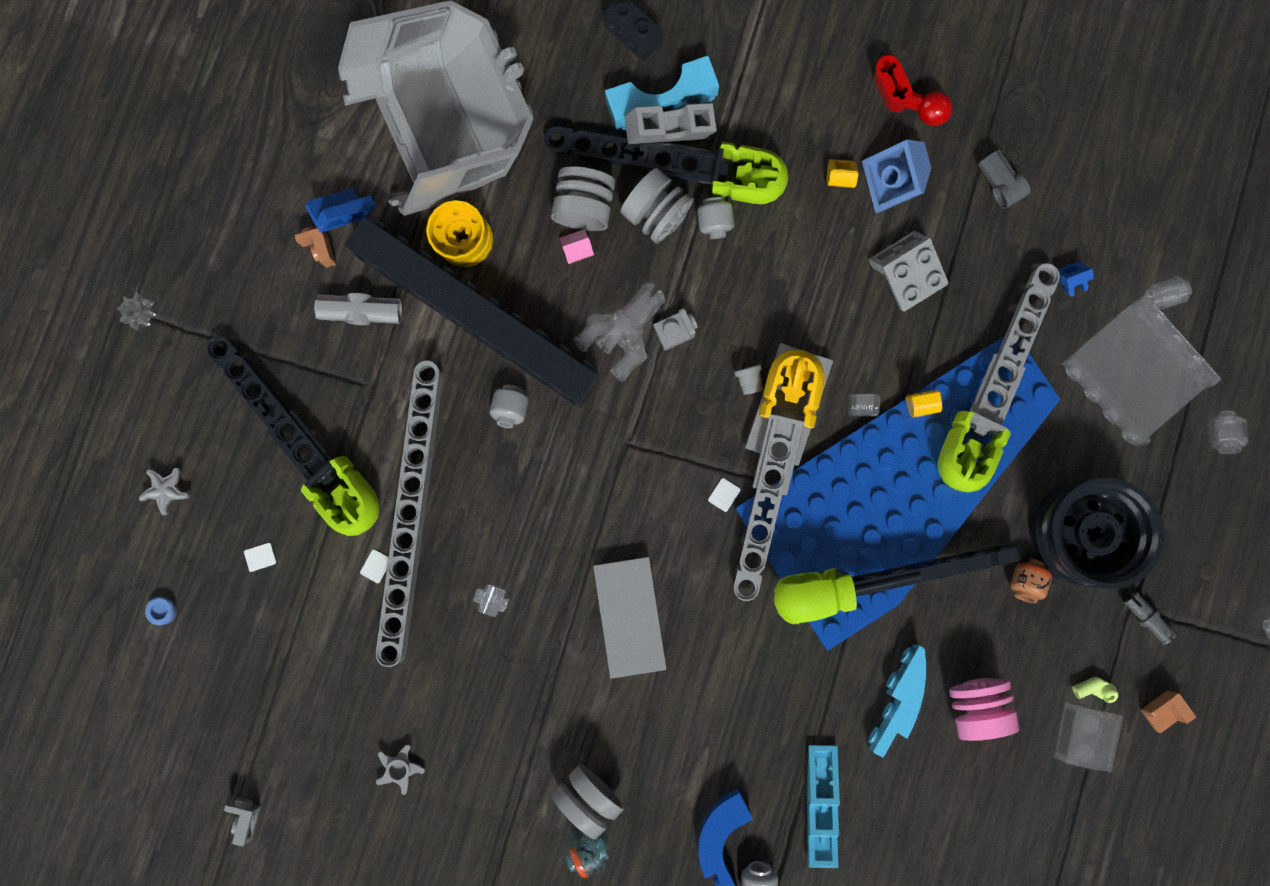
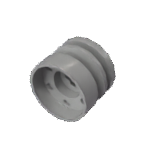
[551,167,615,231]
[620,168,694,244]

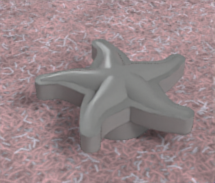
[139,468,190,515]
[376,744,425,795]

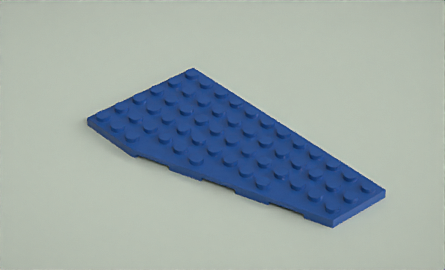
[735,336,1060,651]

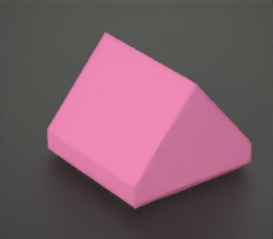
[559,229,594,264]

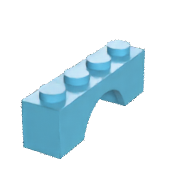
[605,56,719,130]

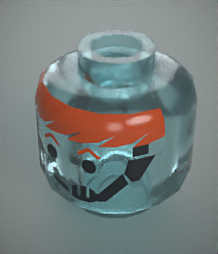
[565,835,610,878]

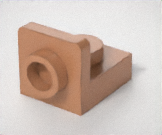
[295,226,337,268]

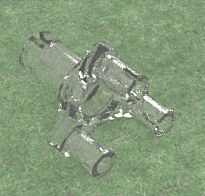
[573,283,666,381]

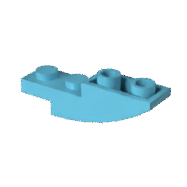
[868,644,926,758]

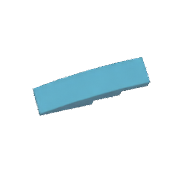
[807,745,840,868]

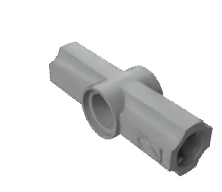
[314,293,403,325]

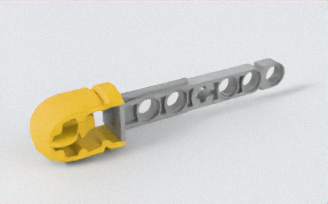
[734,350,825,601]

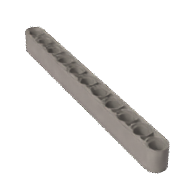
[376,361,443,667]

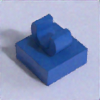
[1058,261,1094,297]

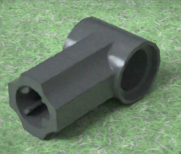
[978,150,1031,209]

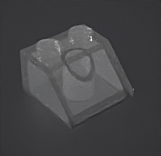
[1054,702,1123,772]

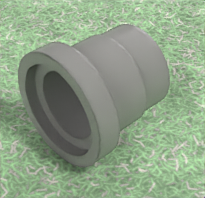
[734,365,764,395]

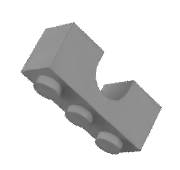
[624,103,717,144]

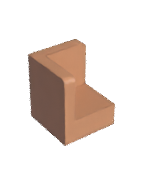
[1141,690,1196,733]

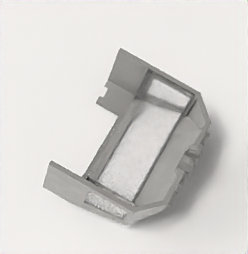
[338,0,533,216]

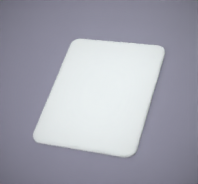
[708,478,740,512]
[244,543,276,572]
[360,550,389,583]

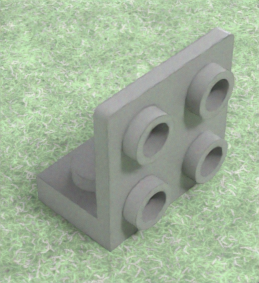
[869,231,948,312]

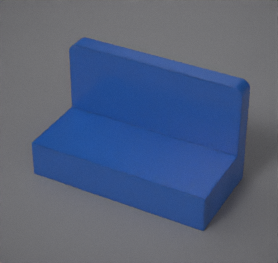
[305,189,375,233]

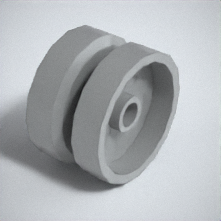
[551,763,624,840]

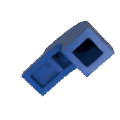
[697,788,753,886]

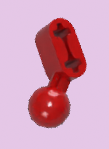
[873,55,953,126]

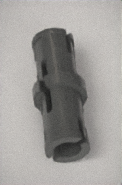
[1123,591,1177,645]

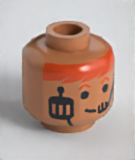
[1010,559,1052,603]

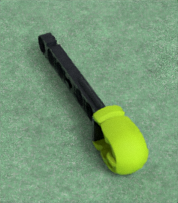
[544,126,788,204]
[207,336,380,536]
[774,543,1021,624]

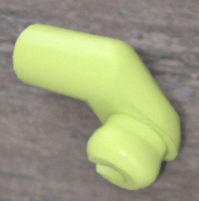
[1072,677,1118,703]

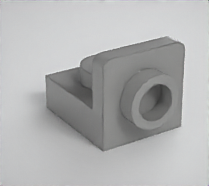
[653,308,698,351]
[224,797,261,846]

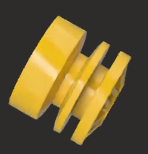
[426,200,494,268]

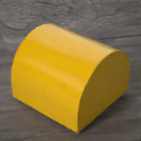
[827,159,859,188]
[905,390,942,418]

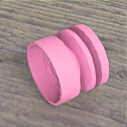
[949,678,1020,741]

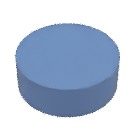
[145,597,177,625]

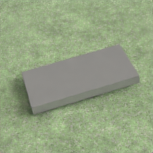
[745,343,833,466]
[593,557,666,679]

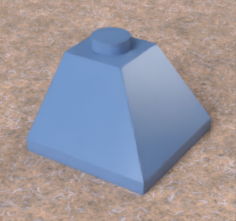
[862,140,931,213]

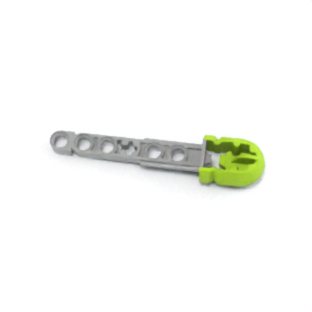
[937,263,1060,492]

